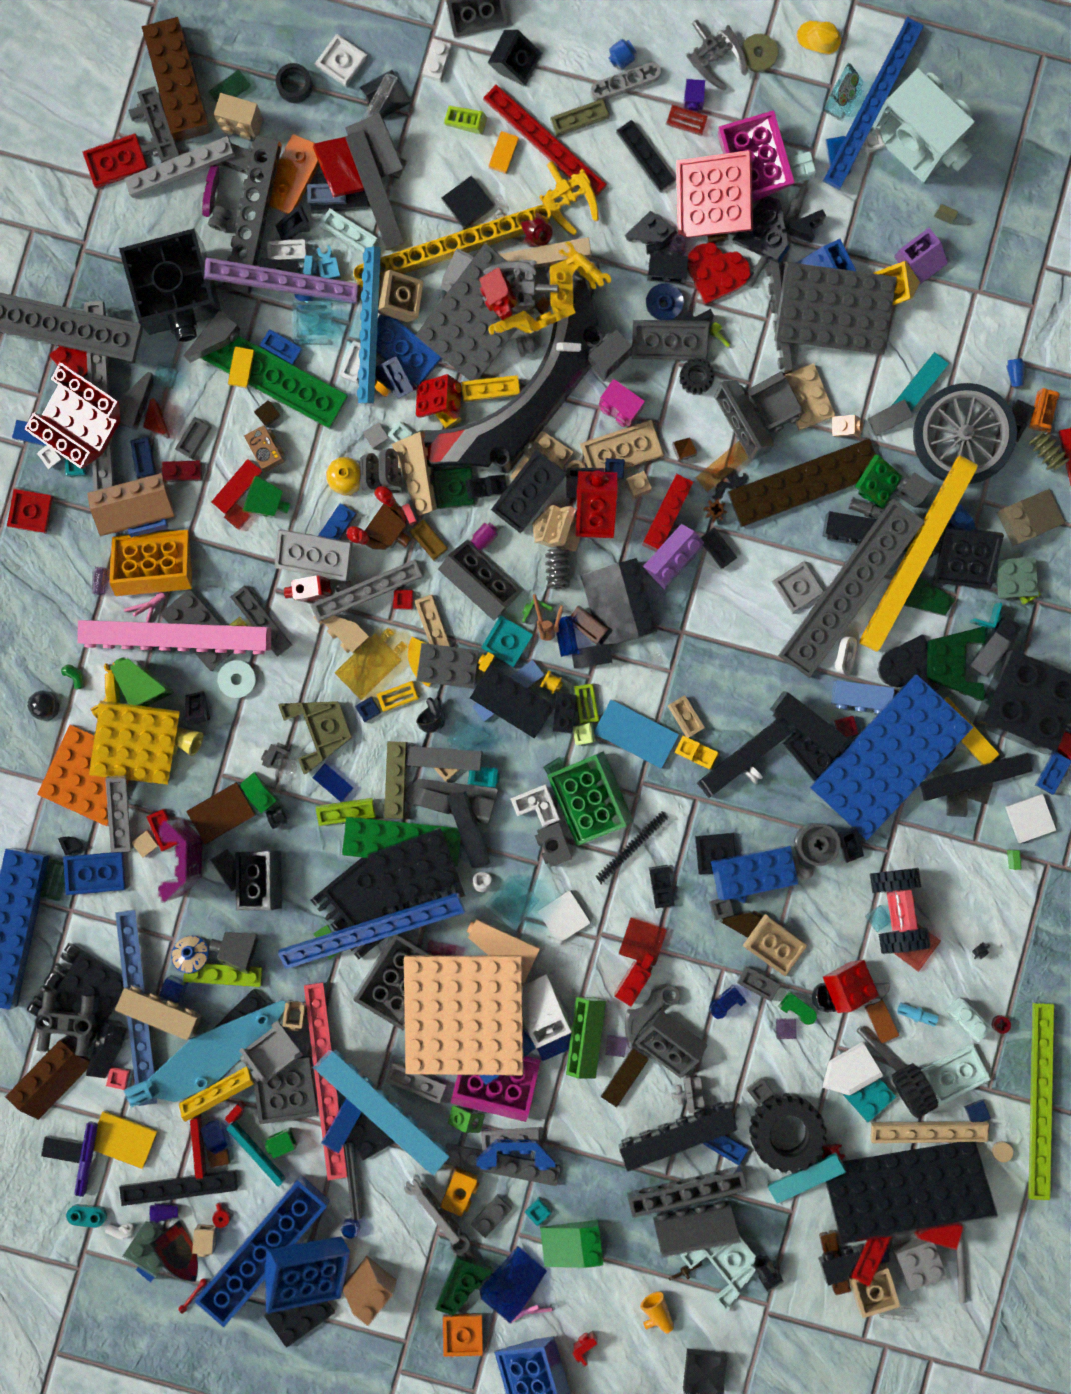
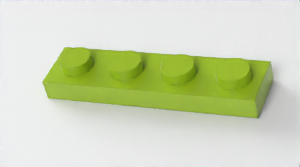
[183,963,263,987]

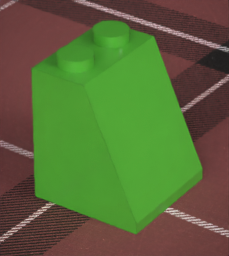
[110,657,174,707]

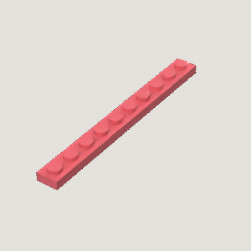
[304,982,347,1180]

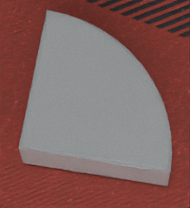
[870,983,890,1003]

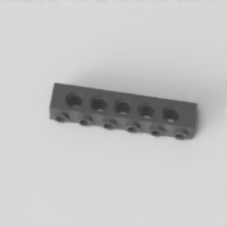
[627,1166,747,1218]

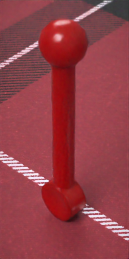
[178,1278,207,1314]

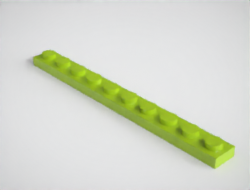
[1028,1002,1054,1200]

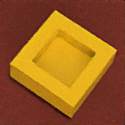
[477,652,495,673]

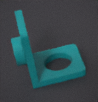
[969,602,1002,629]

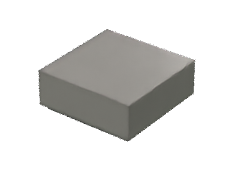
[362,422,389,449]

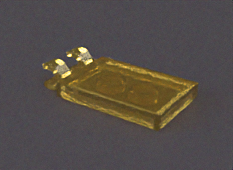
[334,627,408,700]

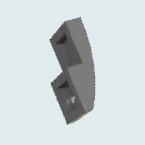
[868,399,913,436]

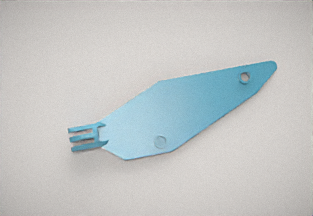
[124,1000,286,1108]

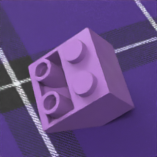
[894,227,948,285]

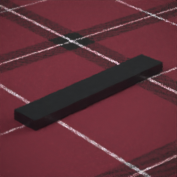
[920,753,1033,801]
[119,1169,238,1206]

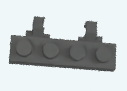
[128,86,179,163]

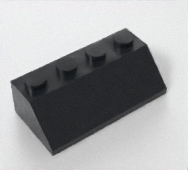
[470,665,555,739]

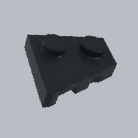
[625,210,677,246]

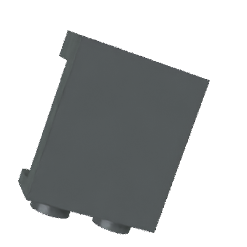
[747,371,804,433]

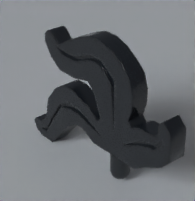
[711,467,747,499]

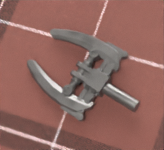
[686,19,748,90]
[483,260,559,315]

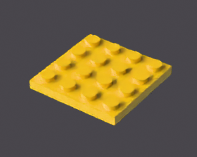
[89,701,179,785]

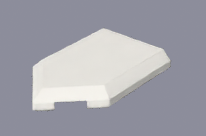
[822,1042,883,1096]

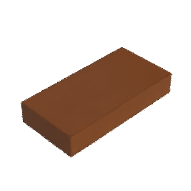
[864,999,899,1043]

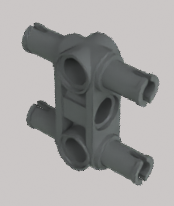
[35,991,96,1056]

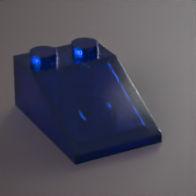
[479,1246,547,1323]

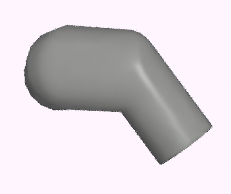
[793,855,813,880]

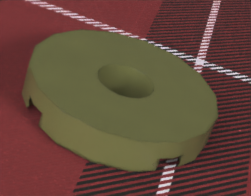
[742,34,778,73]

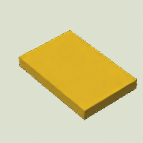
[94,1110,158,1169]

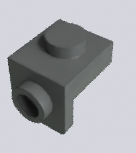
[261,742,291,768]

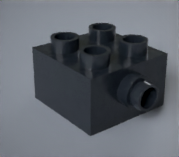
[119,228,222,342]
[973,650,1071,754]

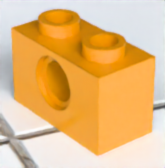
[440,1167,480,1217]

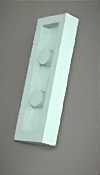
[320,208,378,253]

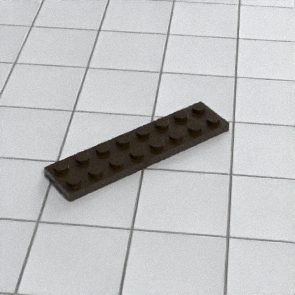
[727,438,876,528]

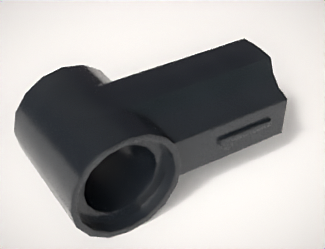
[753,1254,784,1292]

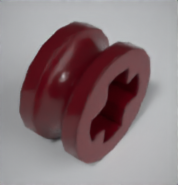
[991,1015,1011,1034]

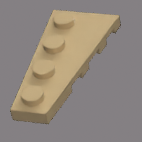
[392,431,436,516]

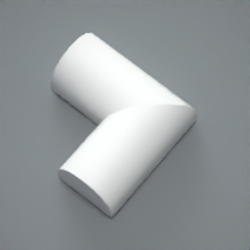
[510,784,560,827]

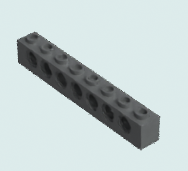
[223,135,282,296]

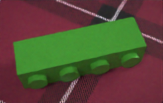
[566,997,606,1079]

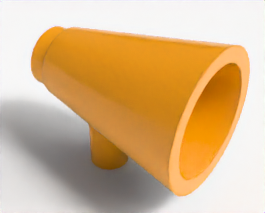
[640,1292,674,1333]

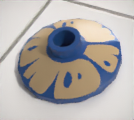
[171,936,209,974]

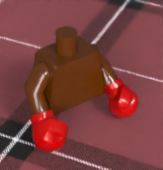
[346,486,412,550]

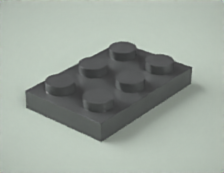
[416,643,479,689]

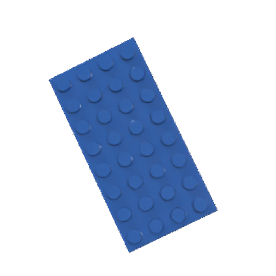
[810,674,973,840]

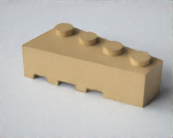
[115,985,203,1040]

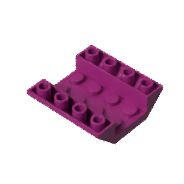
[158,819,203,902]

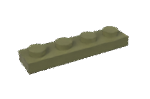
[384,741,408,819]

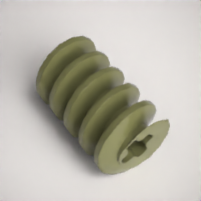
[1028,429,1070,471]

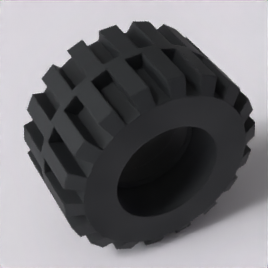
[892,1063,939,1119]

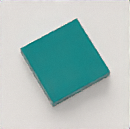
[481,615,533,668]

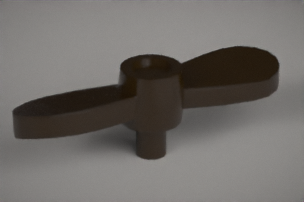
[668,1261,703,1281]

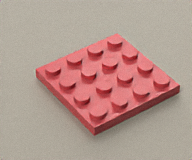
[676,150,753,239]

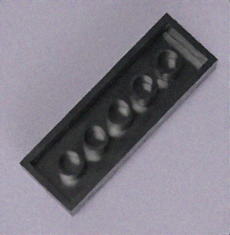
[618,1102,738,1172]

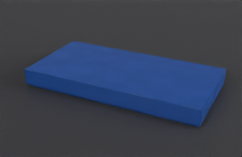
[376,314,443,386]

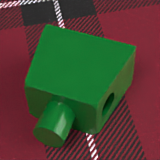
[242,476,291,518]

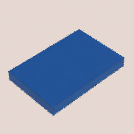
[63,852,126,895]

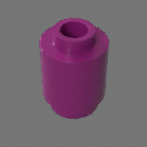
[470,522,498,551]

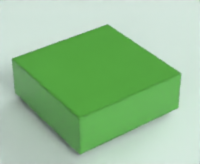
[1007,849,1022,870]

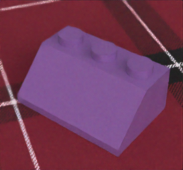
[643,524,704,590]

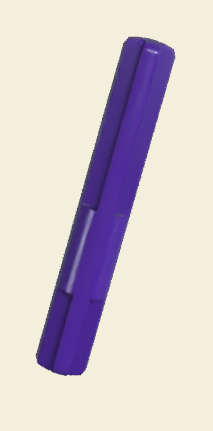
[74,1121,98,1197]

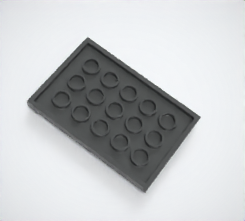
[415,243,545,381]
[774,262,897,355]

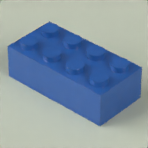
[711,846,798,900]

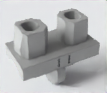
[671,1074,704,1114]

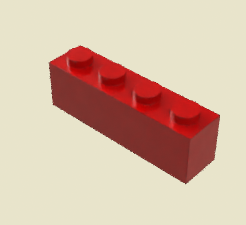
[642,473,693,552]

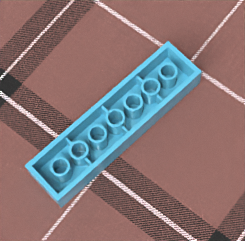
[313,1050,449,1176]

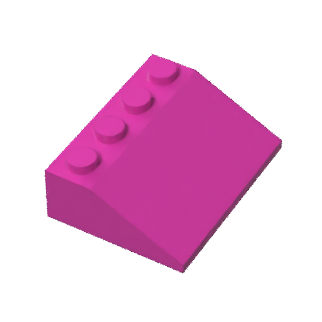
[718,110,794,202]
[451,1056,541,1122]

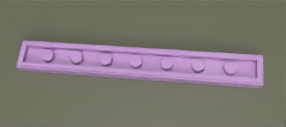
[204,258,358,304]

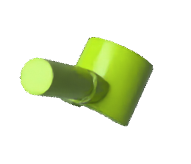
[709,322,730,347]

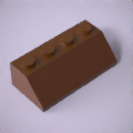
[5,1036,90,1120]

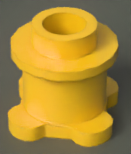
[540,670,564,694]

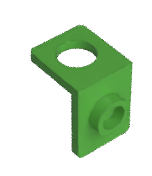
[522,600,553,624]
[448,1106,485,1133]

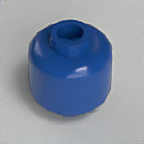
[608,39,637,69]

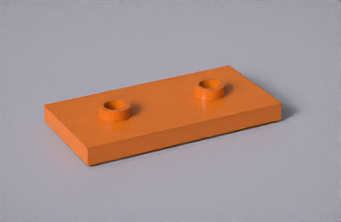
[269,134,319,215]

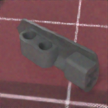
[405,779,498,825]

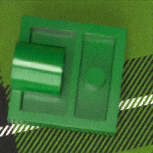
[855,455,903,508]

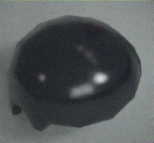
[27,690,60,721]
[812,983,836,1012]

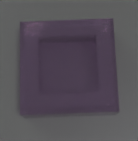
[776,1018,797,1039]
[605,1035,627,1057]

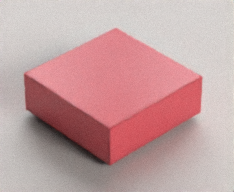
[402,503,417,526]
[106,1066,131,1090]

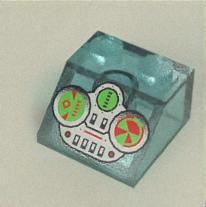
[823,63,864,121]

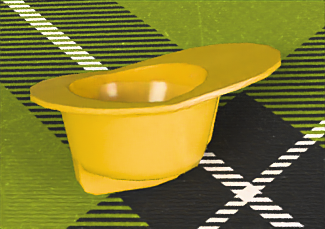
[797,21,841,54]

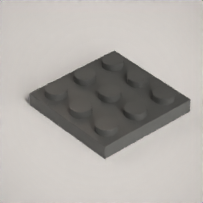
[251,1056,318,1125]

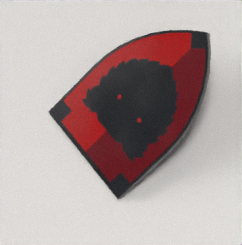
[149,1220,198,1282]

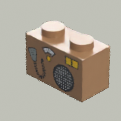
[244,425,285,472]

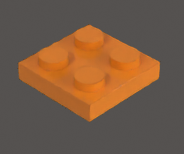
[443,1313,483,1357]

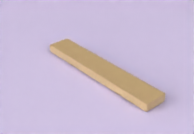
[500,237,592,268]
[870,1121,989,1143]

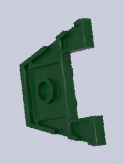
[927,627,985,701]

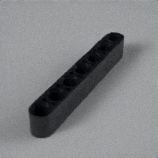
[697,719,792,798]

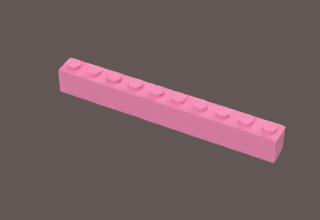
[77,620,271,654]

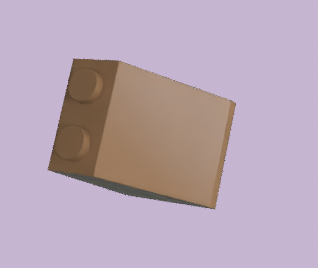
[343,1256,397,1326]

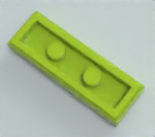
[315,798,376,826]

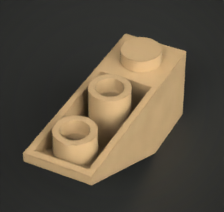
[313,616,370,654]

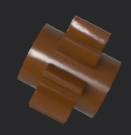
[703,498,728,523]

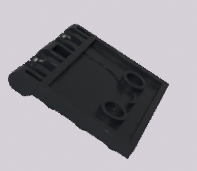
[367,827,465,914]
[310,857,411,960]
[26,943,124,1048]

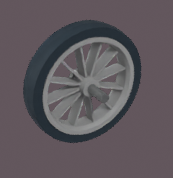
[913,383,1017,484]

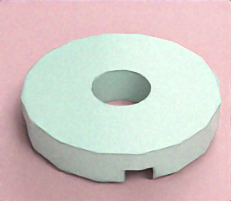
[217,660,257,698]

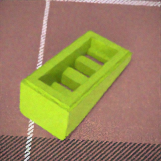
[444,106,487,135]

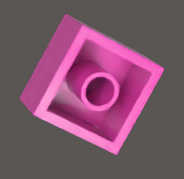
[599,379,645,427]

